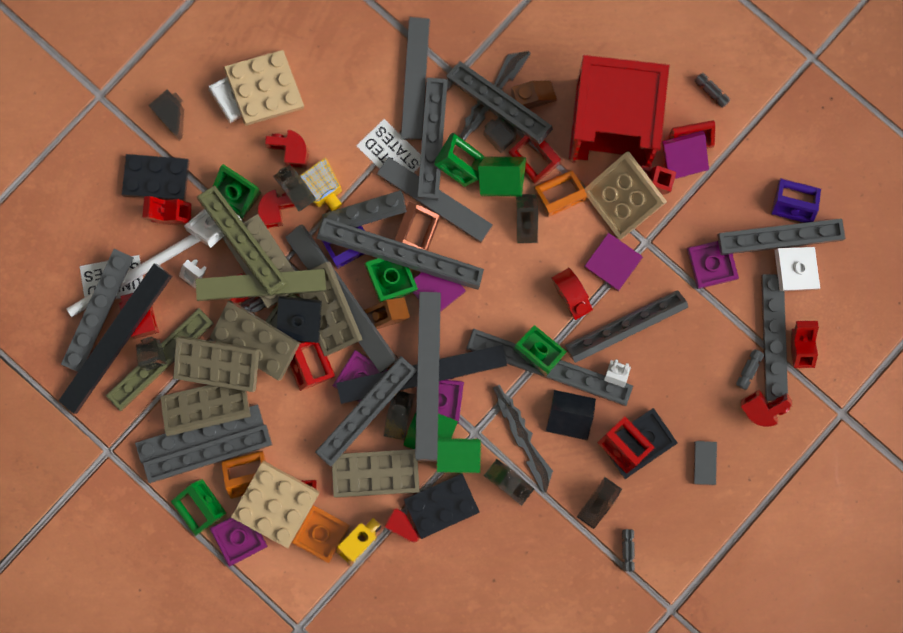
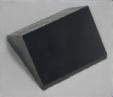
[546,390,596,440]

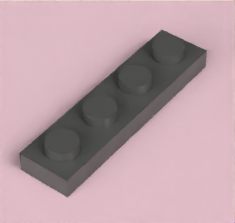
[322,190,407,227]

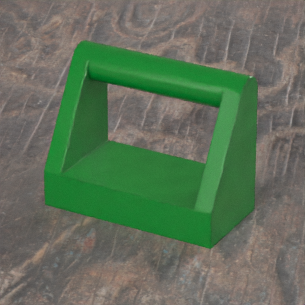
[434,133,484,187]
[171,479,227,536]

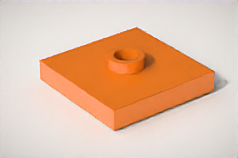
[291,505,350,563]

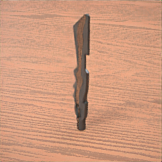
[459,51,530,141]
[492,384,553,493]

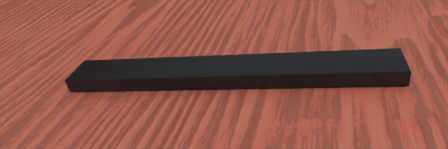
[59,263,173,414]
[336,345,507,404]

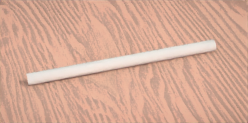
[67,234,200,317]

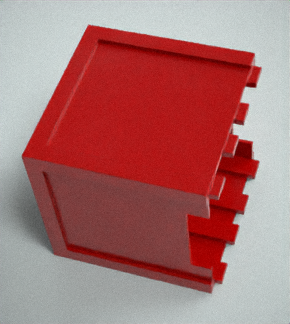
[568,55,670,168]

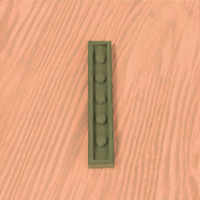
[197,185,288,296]
[195,269,326,301]
[106,308,214,411]

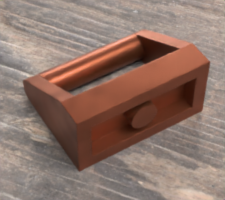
[395,202,441,251]

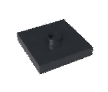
[277,296,322,343]

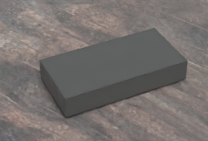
[694,441,717,485]

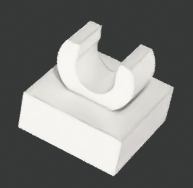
[179,259,206,288]
[604,360,631,387]

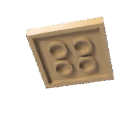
[224,50,304,126]
[584,151,667,240]
[231,461,320,548]

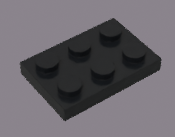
[122,154,189,201]
[607,408,678,479]
[404,473,480,539]

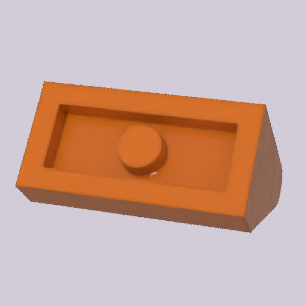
[534,170,587,217]
[222,451,266,499]

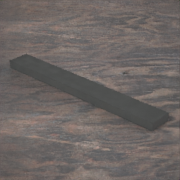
[317,217,484,290]
[285,225,398,373]
[415,292,441,461]
[466,329,633,406]

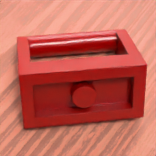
[669,120,716,149]
[509,135,561,184]
[289,342,335,391]
[597,416,655,474]
[385,508,419,543]

